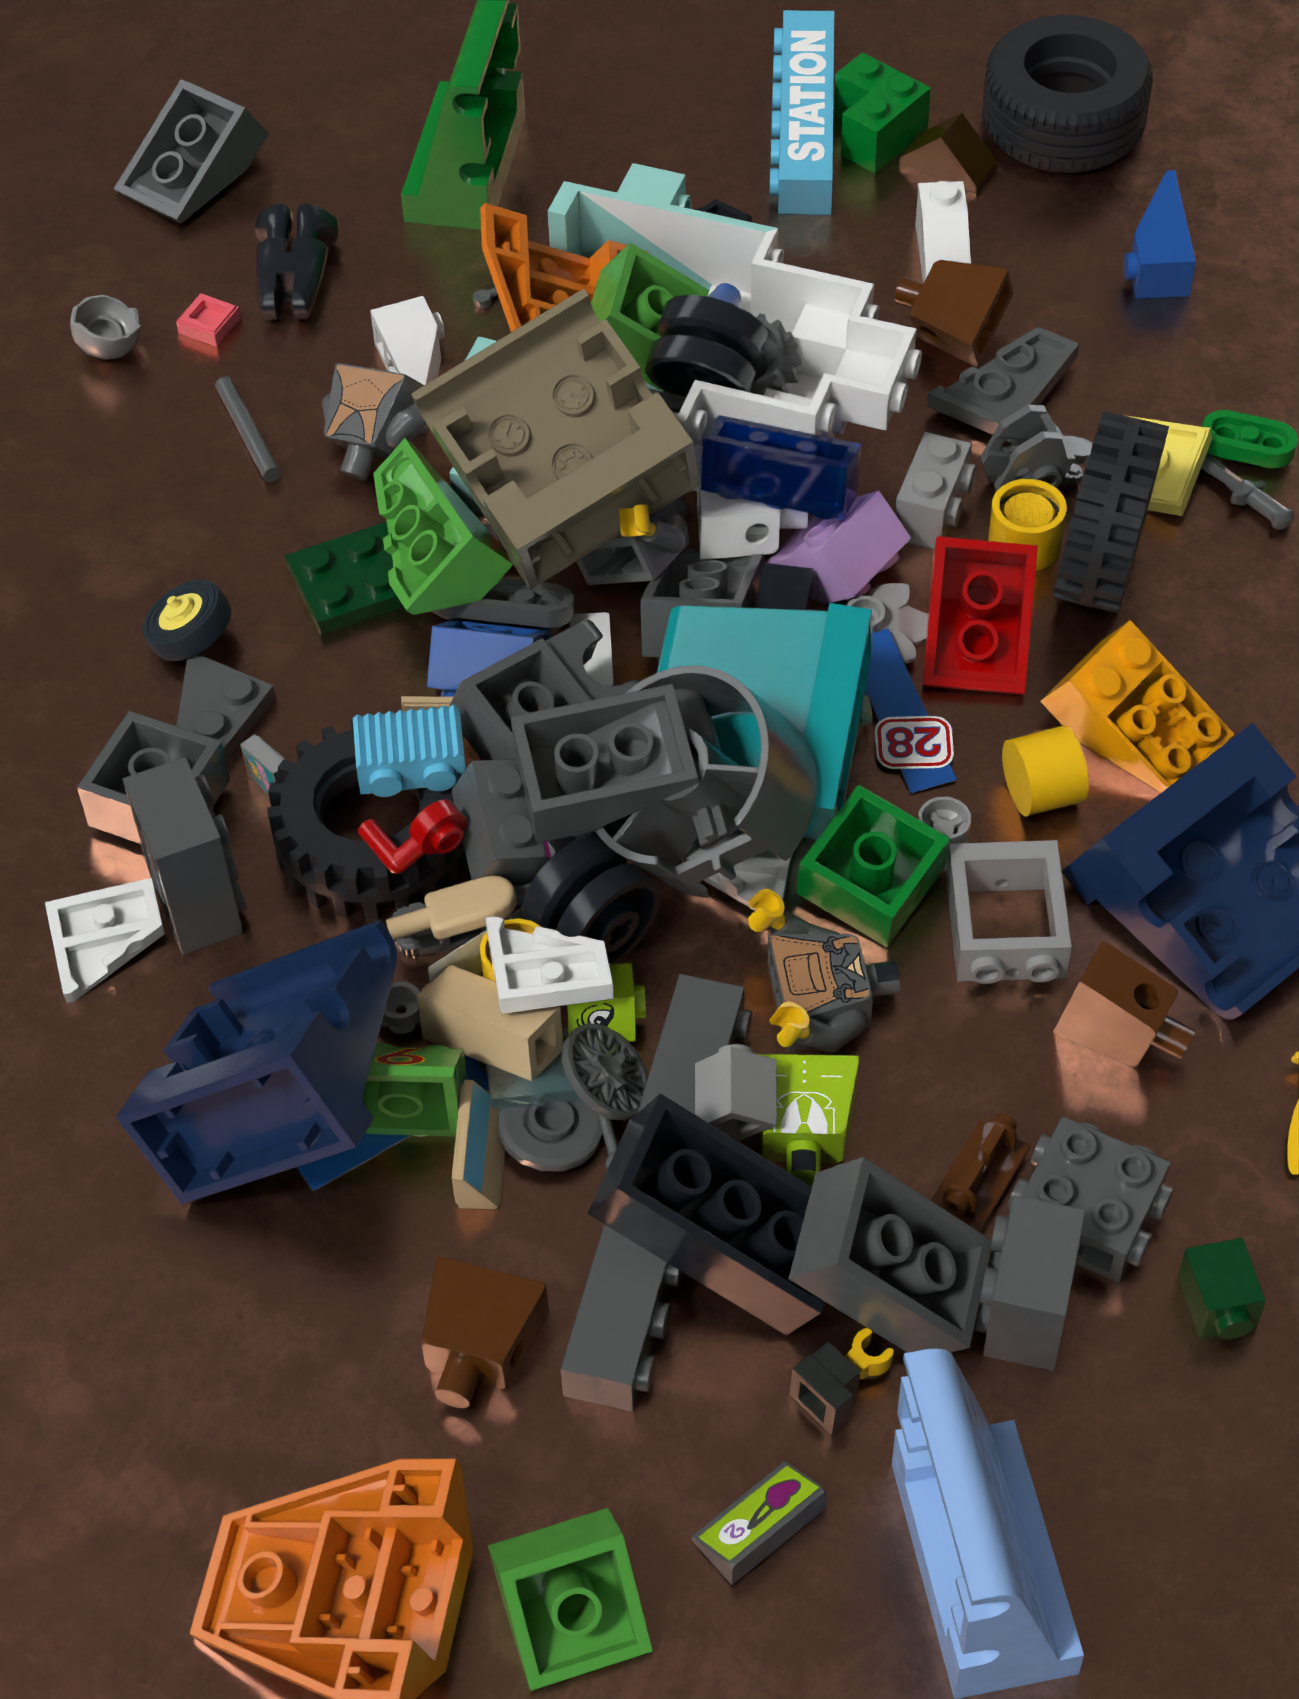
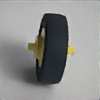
[142,579,231,661]

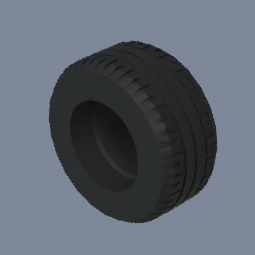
[982,15,1153,173]

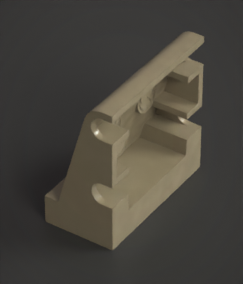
[411,288,700,590]

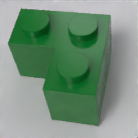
[834,52,931,174]

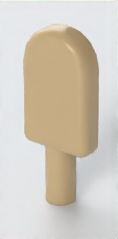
[386,875,517,940]

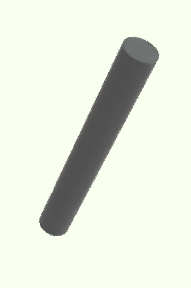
[215,376,281,482]

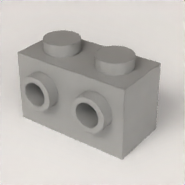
[895,432,977,549]

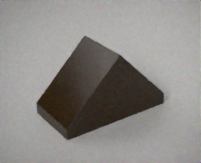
[899,113,998,194]

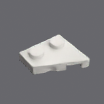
[45,878,165,1003]

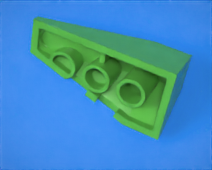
[373,438,513,615]

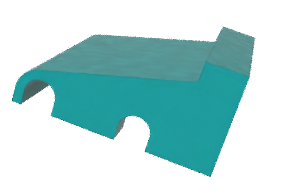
[657,603,873,840]

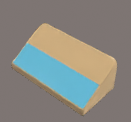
[452,1080,506,1209]

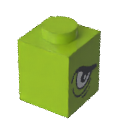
[567,963,646,1042]

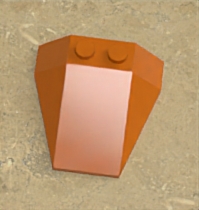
[480,203,648,332]
[189,1459,473,1699]

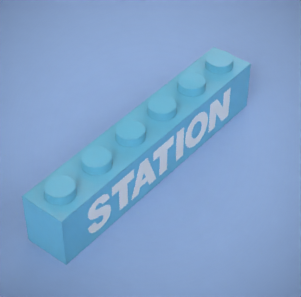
[770,10,834,215]

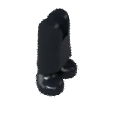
[255,203,339,320]

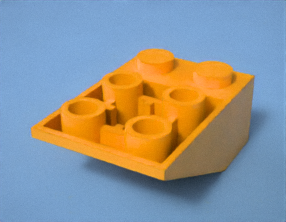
[1040,620,1234,793]

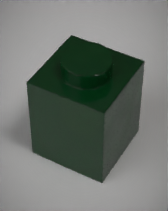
[1178,1237,1266,1339]

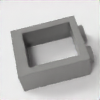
[946,840,1072,984]

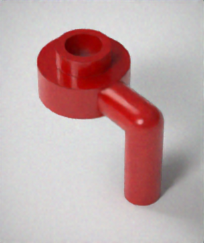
[358,799,467,874]

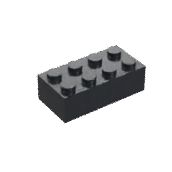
[587,1093,825,1335]

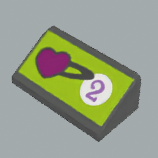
[691,1461,827,1585]

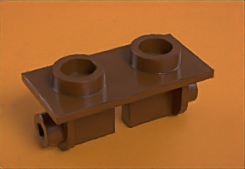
[931,1113,1031,1232]

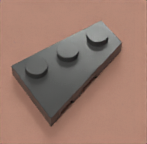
[927,327,1079,442]

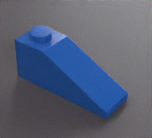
[1123,170,1196,299]

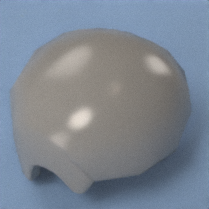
[70,294,142,360]

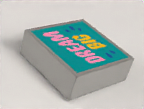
[240,734,286,795]

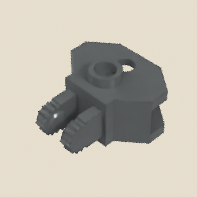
[980,404,1092,492]

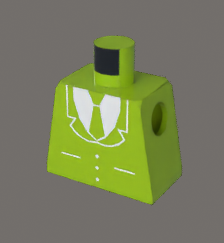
[758,1054,859,1186]

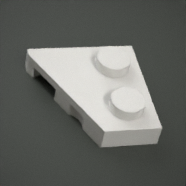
[486,916,613,1014]

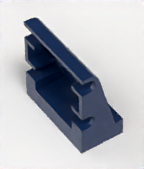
[1062,723,1299,1019]
[116,920,397,1204]

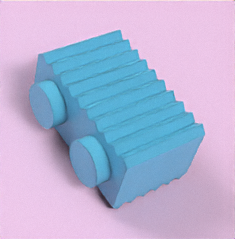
[353,704,466,797]

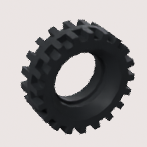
[1054,411,1169,614]
[267,720,468,920]

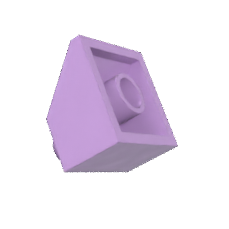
[765,490,911,605]

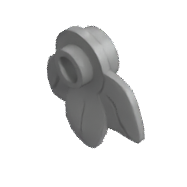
[846,583,928,664]

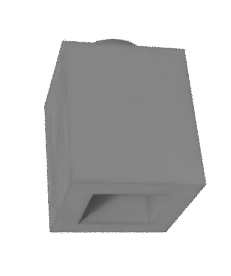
[695,1044,777,1141]

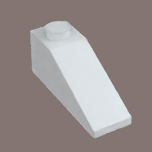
[915,181,971,282]
[370,296,445,436]

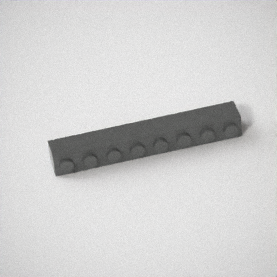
[560,974,753,1412]

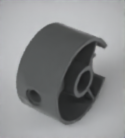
[595,666,817,898]

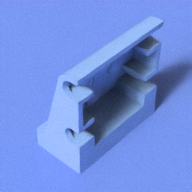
[892,1349,1084,1699]

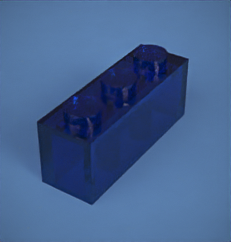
[701,415,862,520]

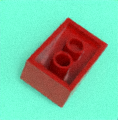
[922,536,1038,696]

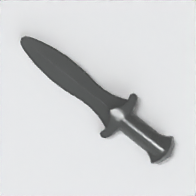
[1201,453,1294,530]

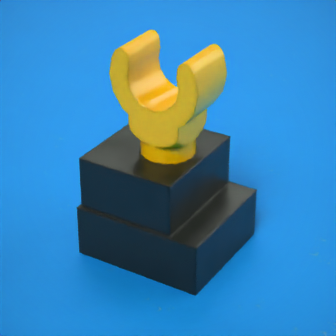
[789,1328,894,1436]

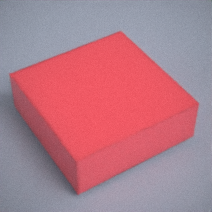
[176,293,241,347]

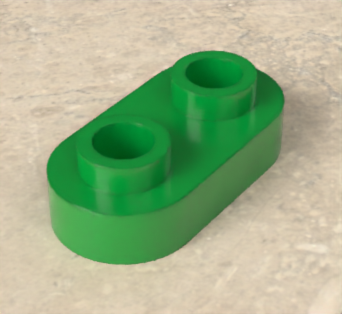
[1202,410,1298,468]

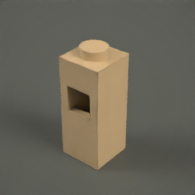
[417,965,563,1082]

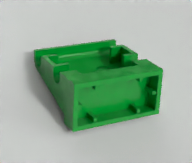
[401,0,526,230]

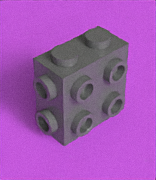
[1007,1116,1174,1283]

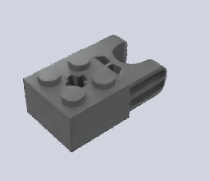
[449,619,639,760]

